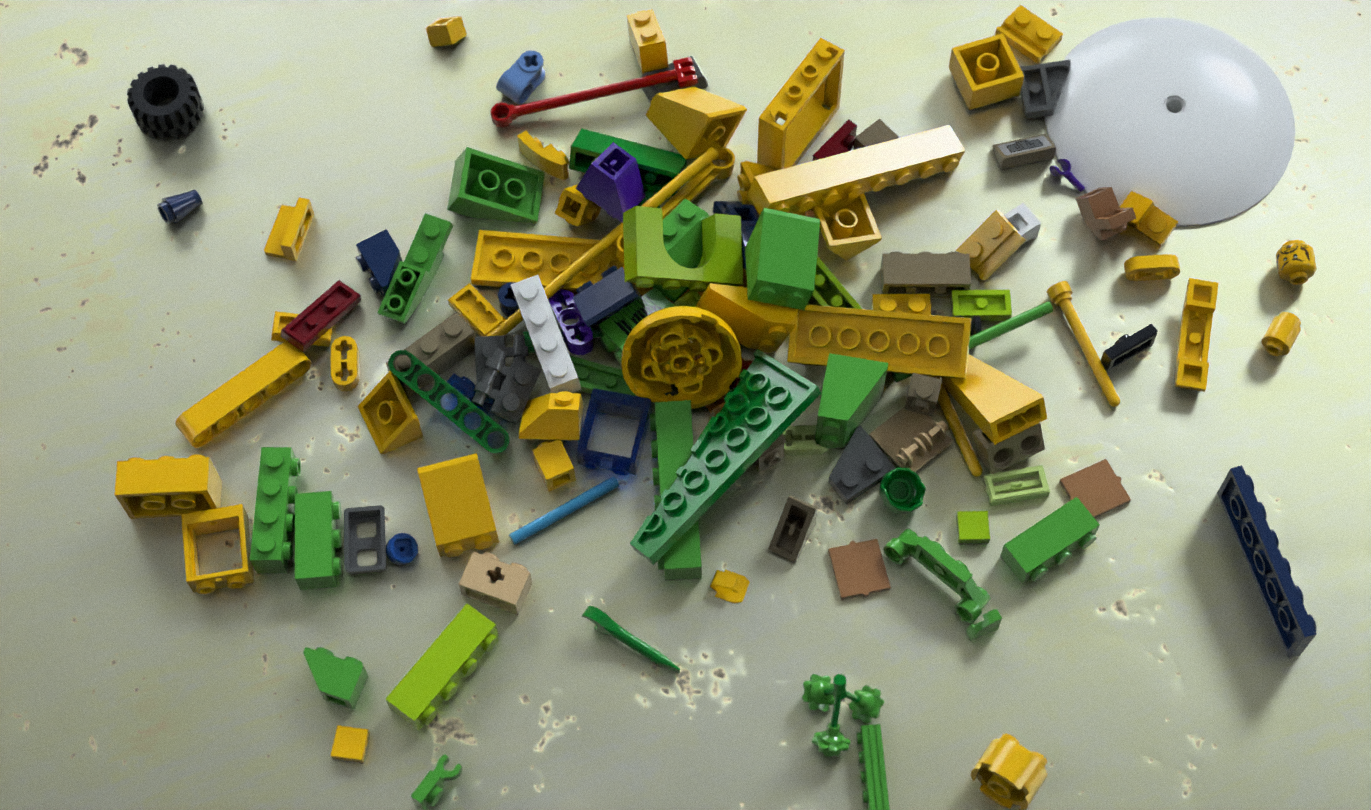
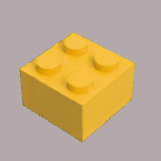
[948,33,1024,110]

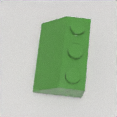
[652,198,709,302]

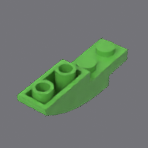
[377,213,453,324]

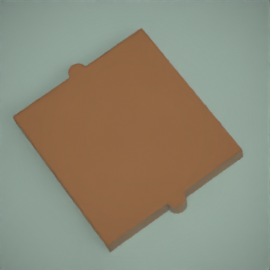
[1059,459,1131,518]
[828,539,891,600]

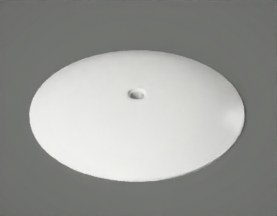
[1045,17,1295,227]

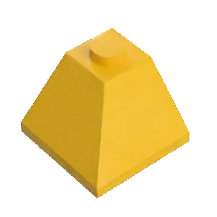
[519,391,584,440]

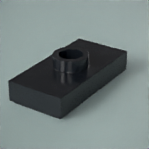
[1101,324,1158,372]

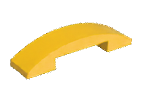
[1175,278,1219,392]

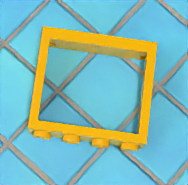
[757,38,845,171]

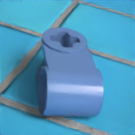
[496,50,545,105]

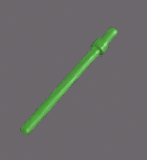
[892,301,1053,382]

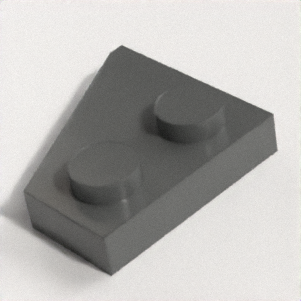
[1020,60,1071,119]
[828,425,895,504]

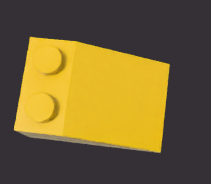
[695,283,796,353]

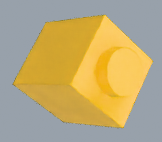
[532,440,576,492]

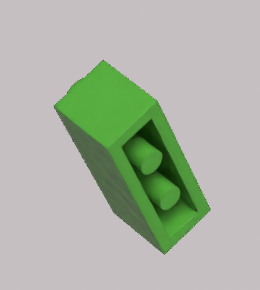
[295,491,342,590]
[1000,497,1100,584]

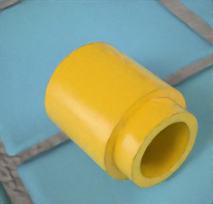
[1261,312,1301,356]

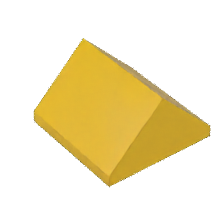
[812,193,882,261]
[357,371,423,454]

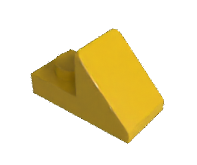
[1120,191,1179,246]

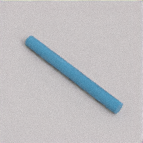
[509,476,619,545]

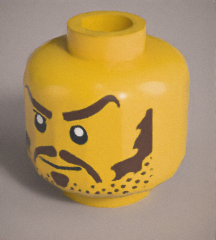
[1276,240,1317,285]

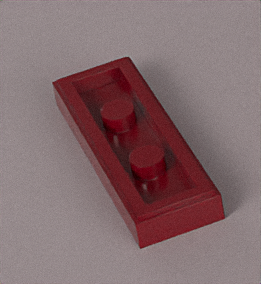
[281,280,361,352]

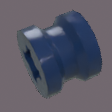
[498,282,519,317]

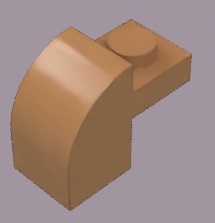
[1075,187,1136,240]

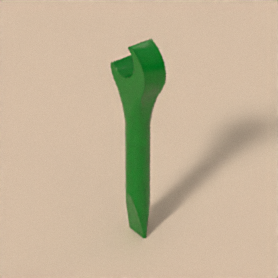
[582,606,680,674]

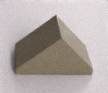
[768,495,818,562]

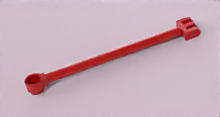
[490,57,698,128]

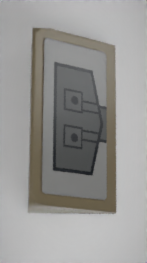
[992,133,1056,170]

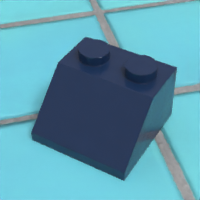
[572,266,642,328]

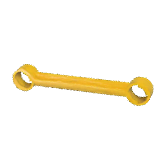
[616,147,735,263]

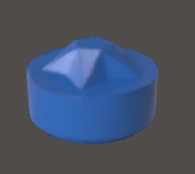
[386,533,418,565]

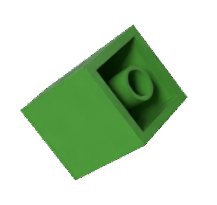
[745,208,820,310]
[814,353,888,449]

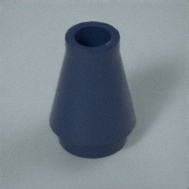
[157,189,202,224]

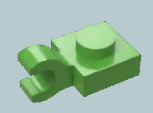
[411,754,463,810]

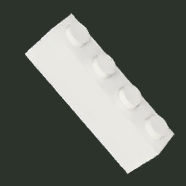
[511,275,582,393]

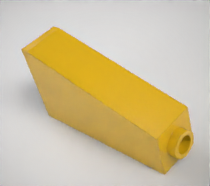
[941,354,1048,445]

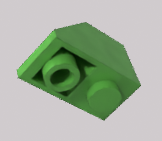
[303,647,368,710]

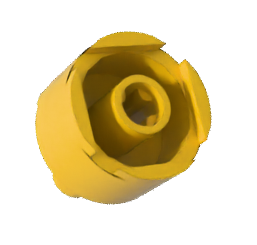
[971,733,1048,810]

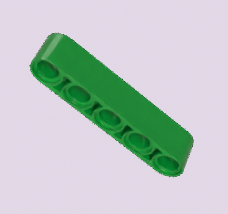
[388,350,510,453]

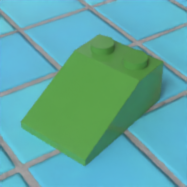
[447,147,545,224]

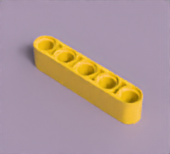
[175,341,312,448]

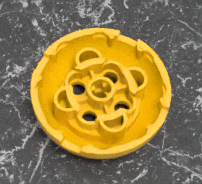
[621,306,742,409]

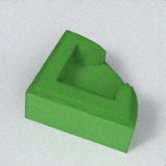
[966,609,1002,641]

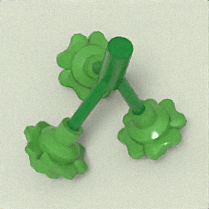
[802,674,884,757]

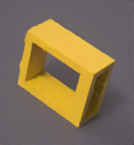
[181,504,255,594]

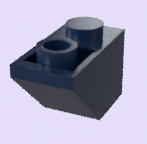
[355,229,402,297]

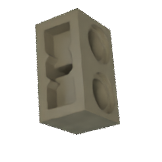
[973,423,1045,474]

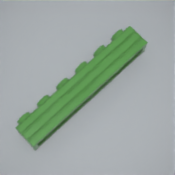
[856,724,890,810]

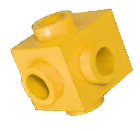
[554,184,601,227]

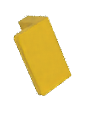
[264,197,314,261]

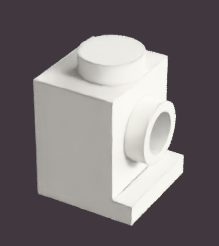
[1004,203,1041,244]

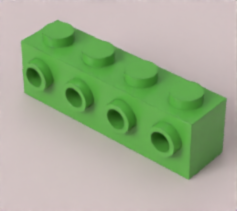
[250,447,301,573]

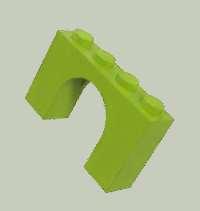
[623,206,743,292]

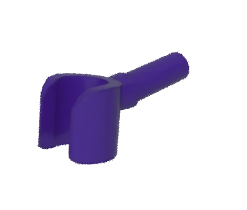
[1049,159,1085,193]

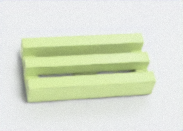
[983,465,1050,506]

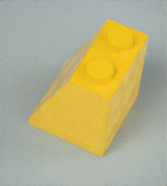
[646,87,747,160]
[417,453,499,557]

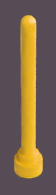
[1046,281,1120,407]
[929,376,983,477]

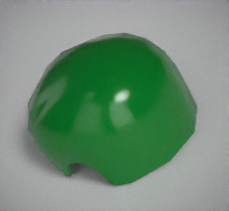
[879,467,926,514]

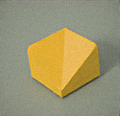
[425,16,466,47]

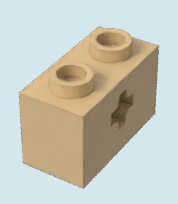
[458,552,532,615]

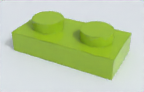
[951,290,1012,321]

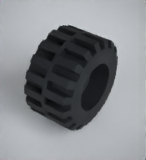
[127,64,204,140]

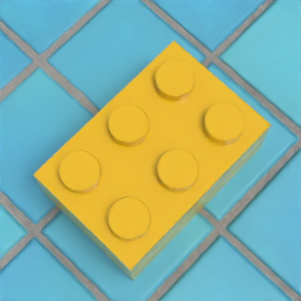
[114,454,222,519]

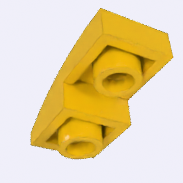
[517,130,569,180]

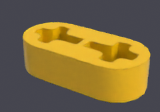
[1124,254,1180,281]
[331,336,359,392]

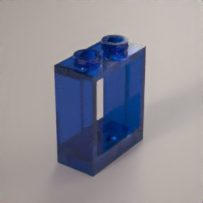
[576,388,652,476]

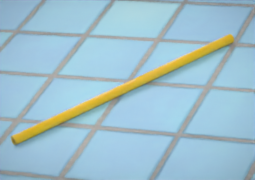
[487,147,719,336]

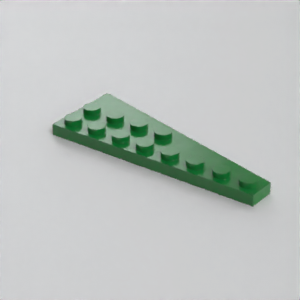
[630,349,821,565]

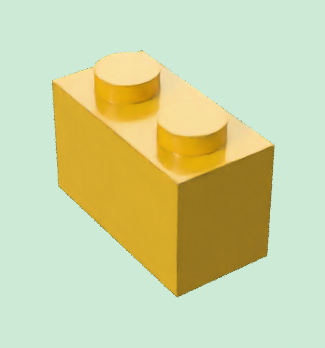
[626,9,669,73]

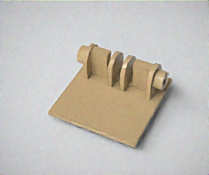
[869,407,953,472]

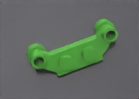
[883,529,991,624]

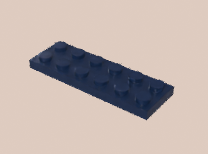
[1217,465,1317,659]

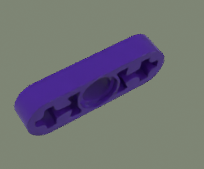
[548,289,594,355]

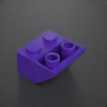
[576,142,646,222]

